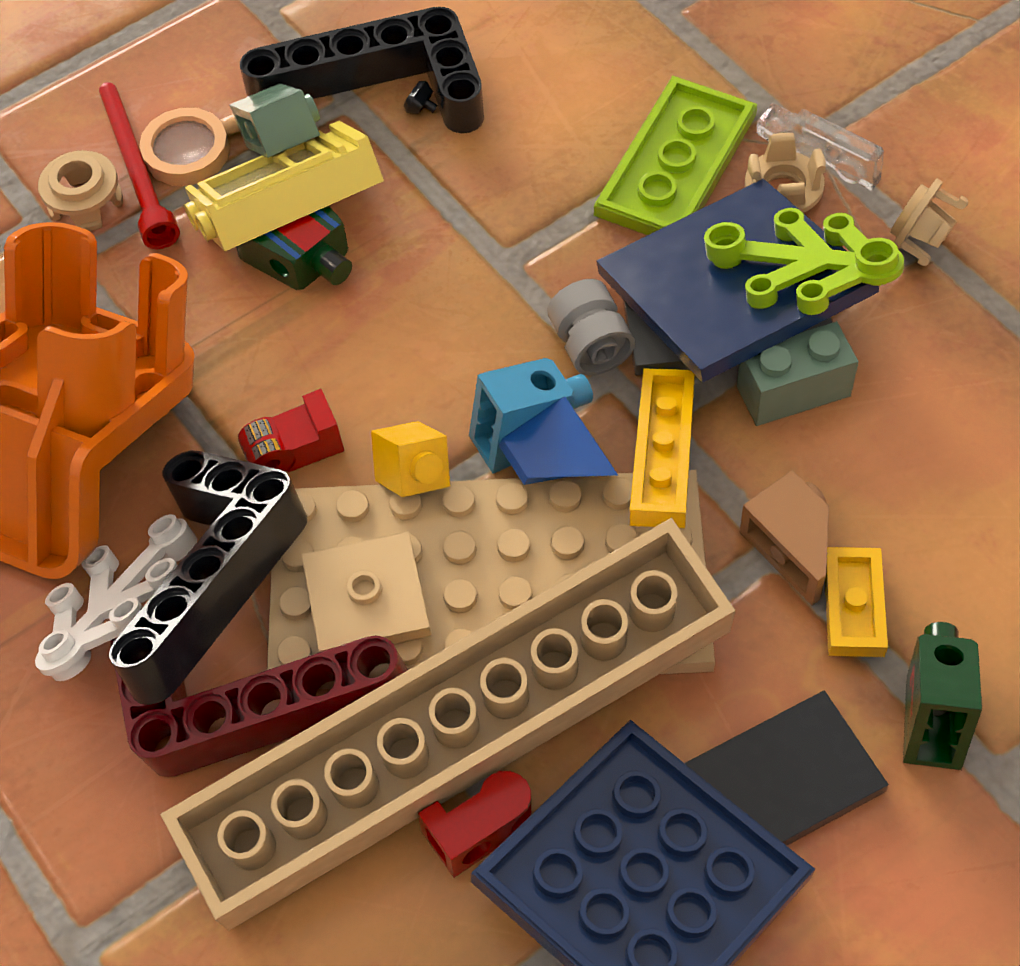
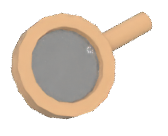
[139,108,240,186]

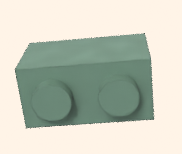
[229,83,320,158]
[736,321,859,426]

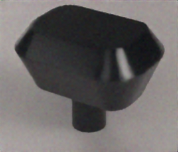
[403,81,438,114]

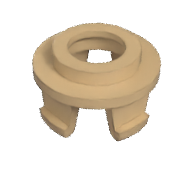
[745,133,826,213]
[38,150,122,231]
[890,178,969,266]

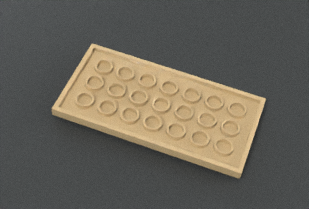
[267,470,715,689]

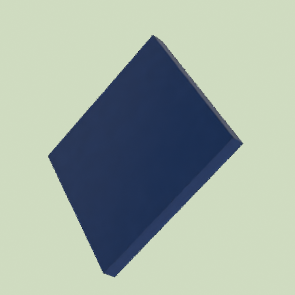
[596,178,879,383]
[470,720,815,966]

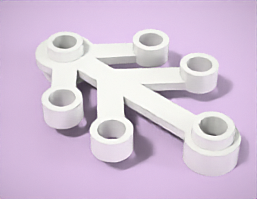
[35,514,197,681]

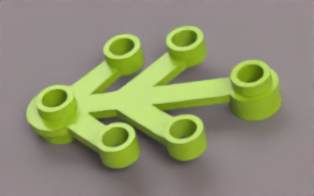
[704,208,904,315]

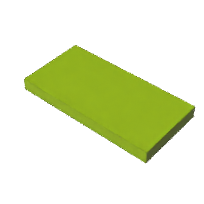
[594,75,757,235]

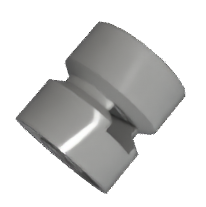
[547,279,635,376]

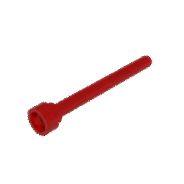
[99,82,180,250]

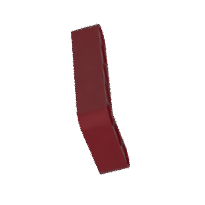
[110,635,408,777]

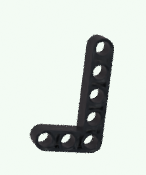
[240,6,484,134]
[109,450,308,705]

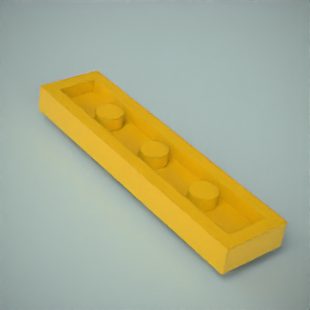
[630,368,695,528]

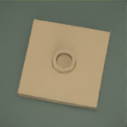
[301,531,431,653]

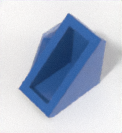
[499,396,619,485]

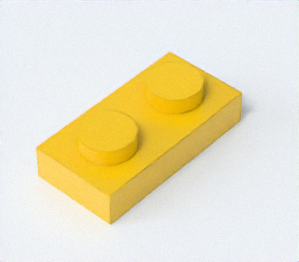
[825,547,888,657]

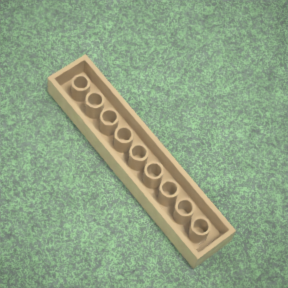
[160,517,735,931]

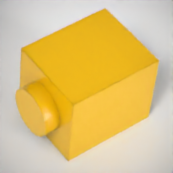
[371,421,450,497]

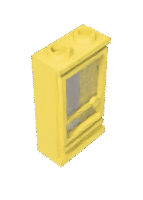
[184,121,384,251]

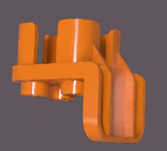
[0,222,195,579]

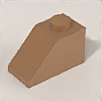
[739,470,829,606]

